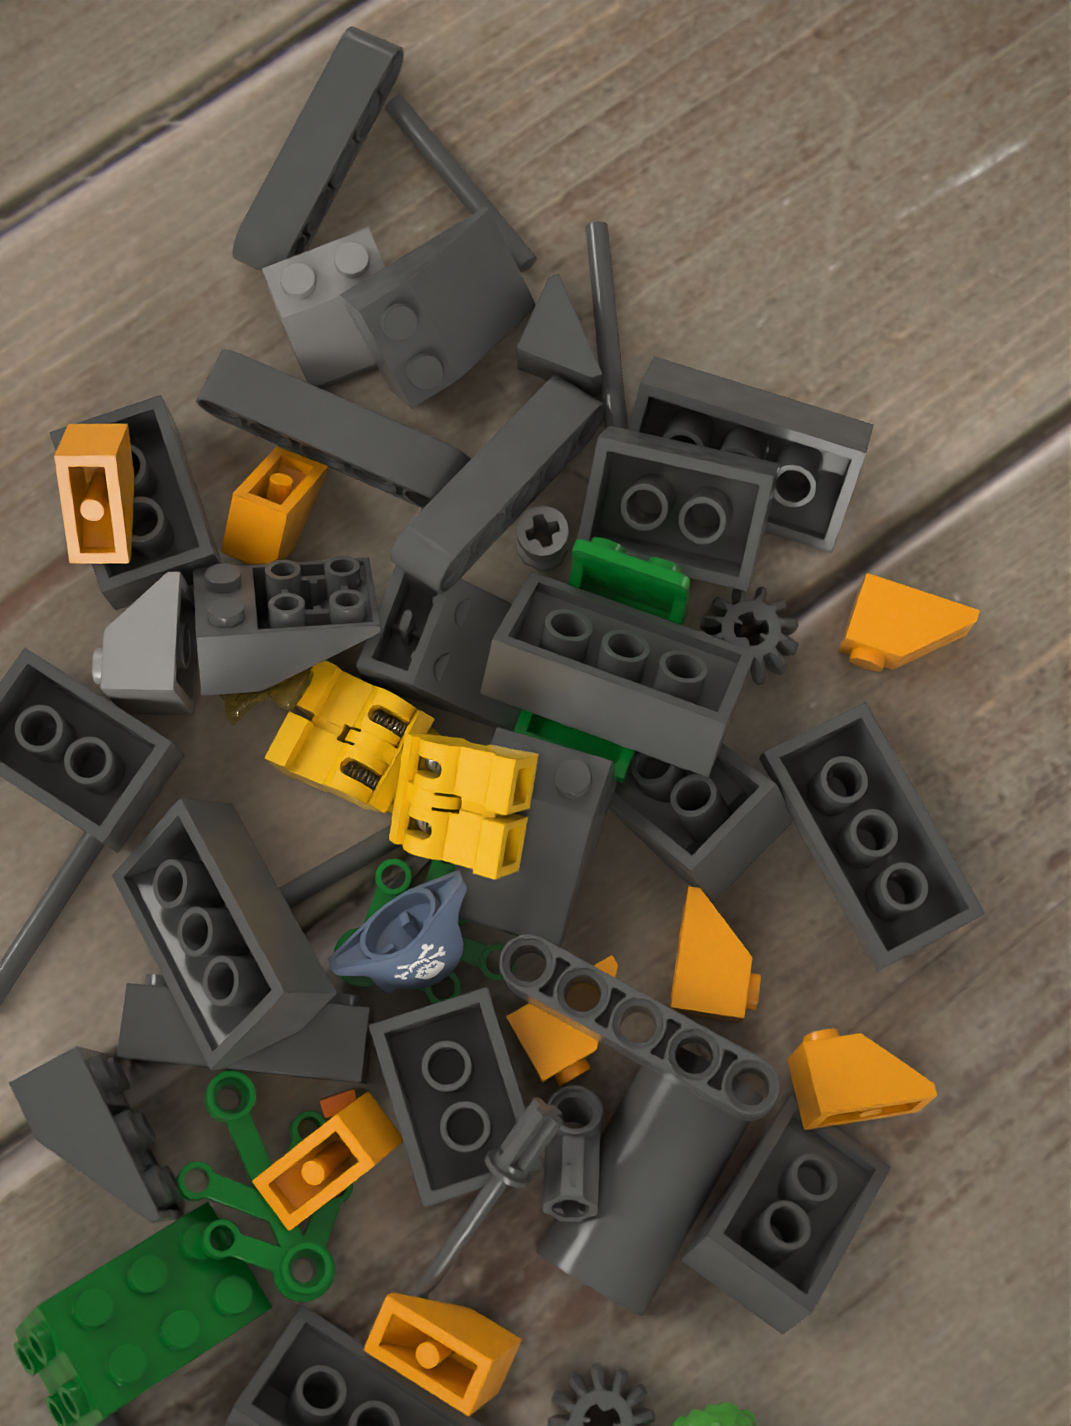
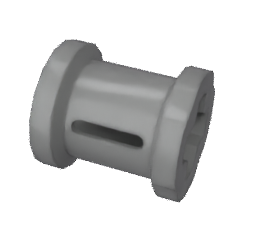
[516,505,569,572]

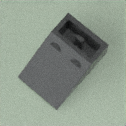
[193,556,381,696]
[356,565,522,732]
[9,1046,184,1223]

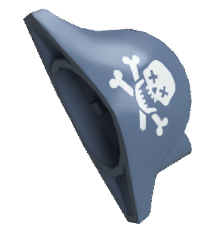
[328,870,467,993]

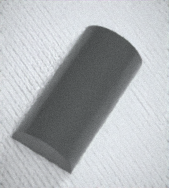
[759,702,986,972]
[536,1047,763,1316]

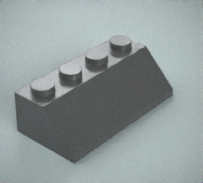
[628,356,874,553]
[480,571,756,777]
[112,798,336,1070]
[225,1305,485,1426]

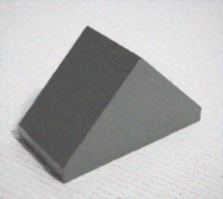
[517,274,602,397]

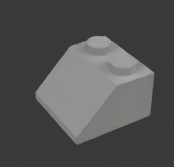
[262,227,385,389]
[92,572,198,715]

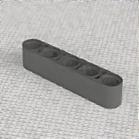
[232,26,404,272]
[196,349,471,508]
[390,375,606,594]
[499,934,780,1121]

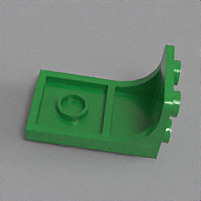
[514,537,691,783]
[14,1201,273,1426]

